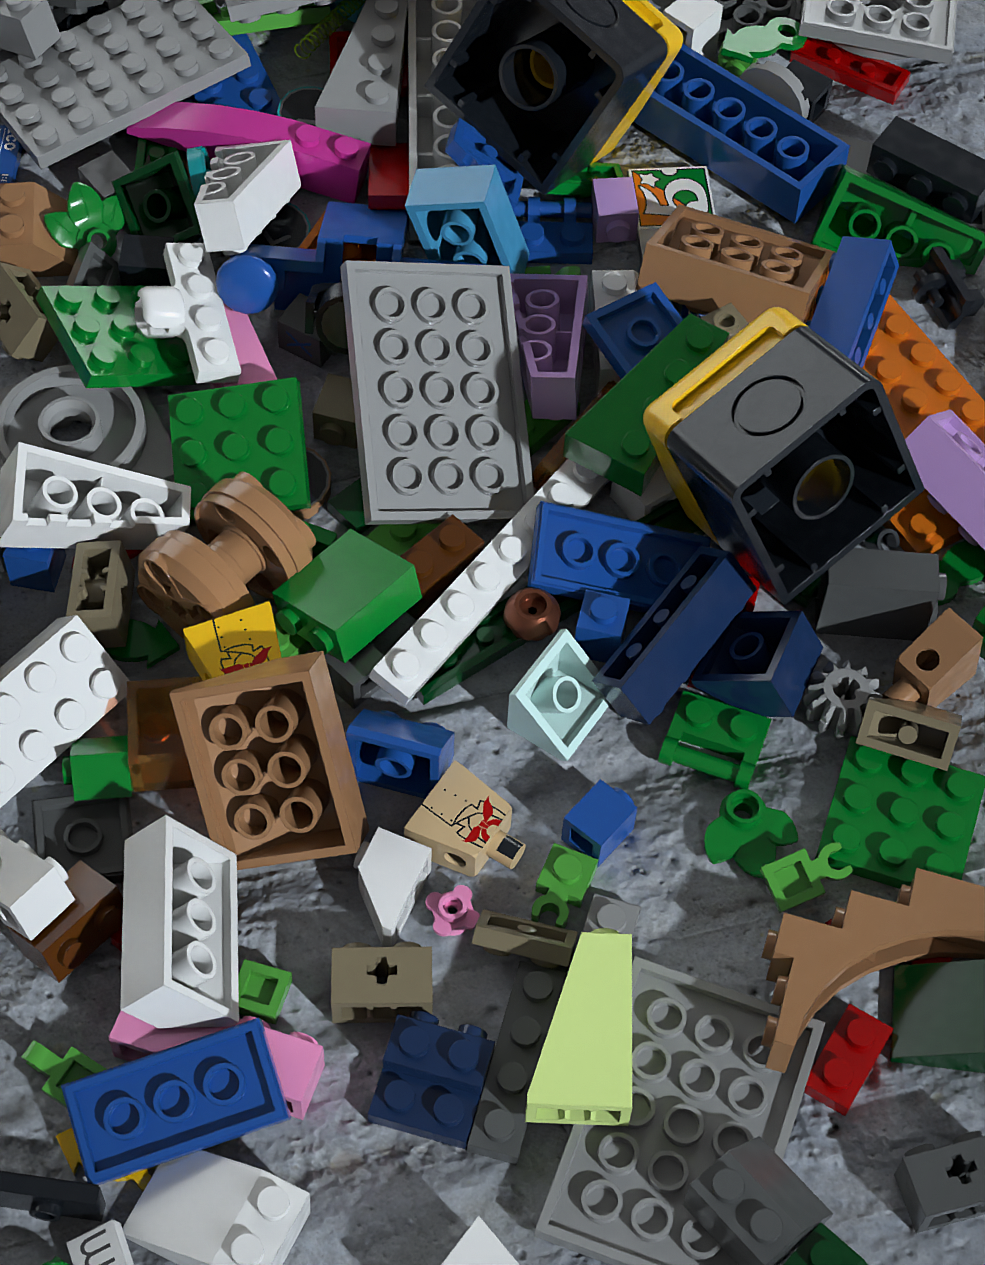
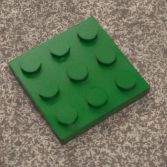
[36,285,198,388]
[168,377,311,525]
[815,736,985,889]

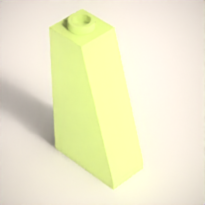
[525,928,632,1126]

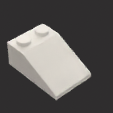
[122,1150,311,1265]

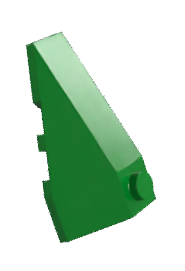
[810,164,985,275]

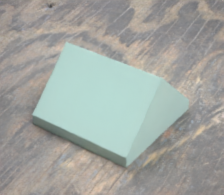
[507,629,610,761]

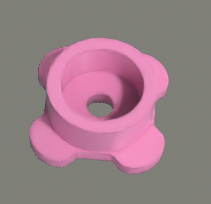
[425,885,480,937]

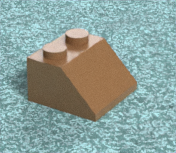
[0,182,78,277]

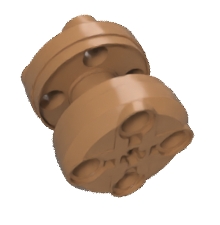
[136,472,316,638]

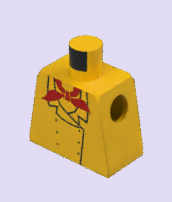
[183,601,282,681]

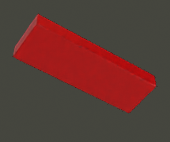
[789,37,911,105]
[368,143,409,210]

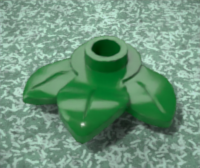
[44,182,125,257]
[704,789,798,879]

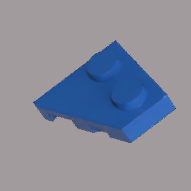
[445,118,524,210]

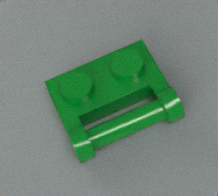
[658,690,772,789]

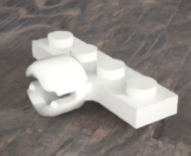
[135,243,241,383]

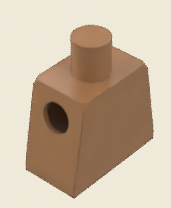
[882,607,984,707]

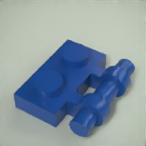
[513,197,593,264]

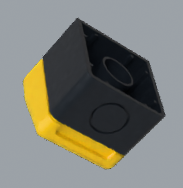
[424,0,683,195]
[643,307,925,605]

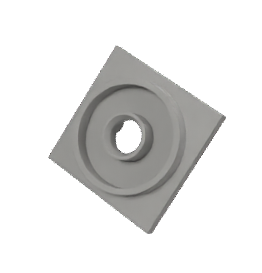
[798,0,957,64]
[0,363,174,482]

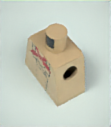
[404,760,526,877]

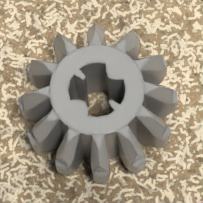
[803,660,883,741]

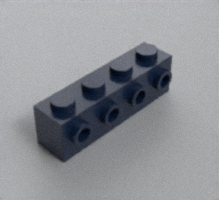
[592,546,757,725]

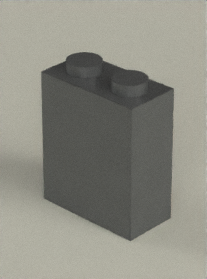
[815,548,947,641]

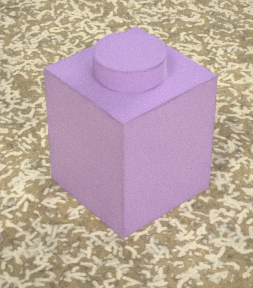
[590,177,639,243]

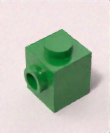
[62,735,135,801]

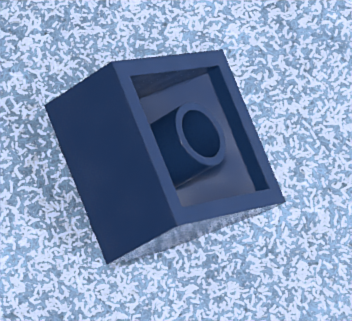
[691,610,823,717]

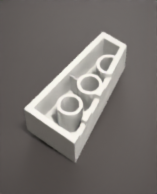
[194,140,301,255]
[0,442,191,550]

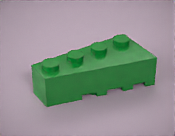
[563,313,729,496]

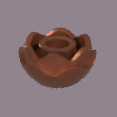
[504,587,561,641]

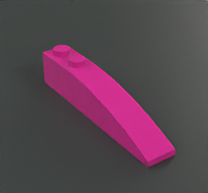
[127,102,371,203]

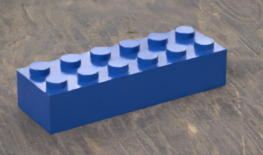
[633,44,850,223]

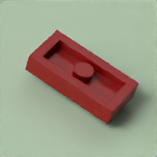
[804,1003,894,1116]

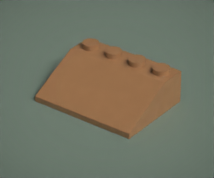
[636,204,835,324]
[169,651,370,870]

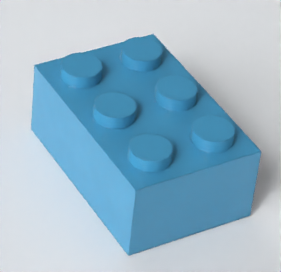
[405,164,530,274]

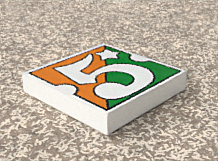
[627,166,716,239]

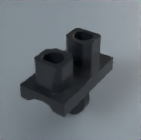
[912,247,985,330]

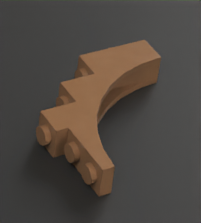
[761,868,985,1073]

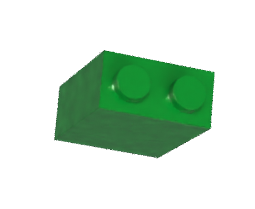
[272,529,422,664]

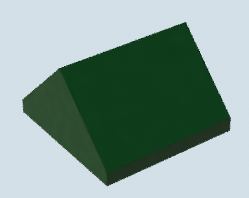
[111,151,202,243]

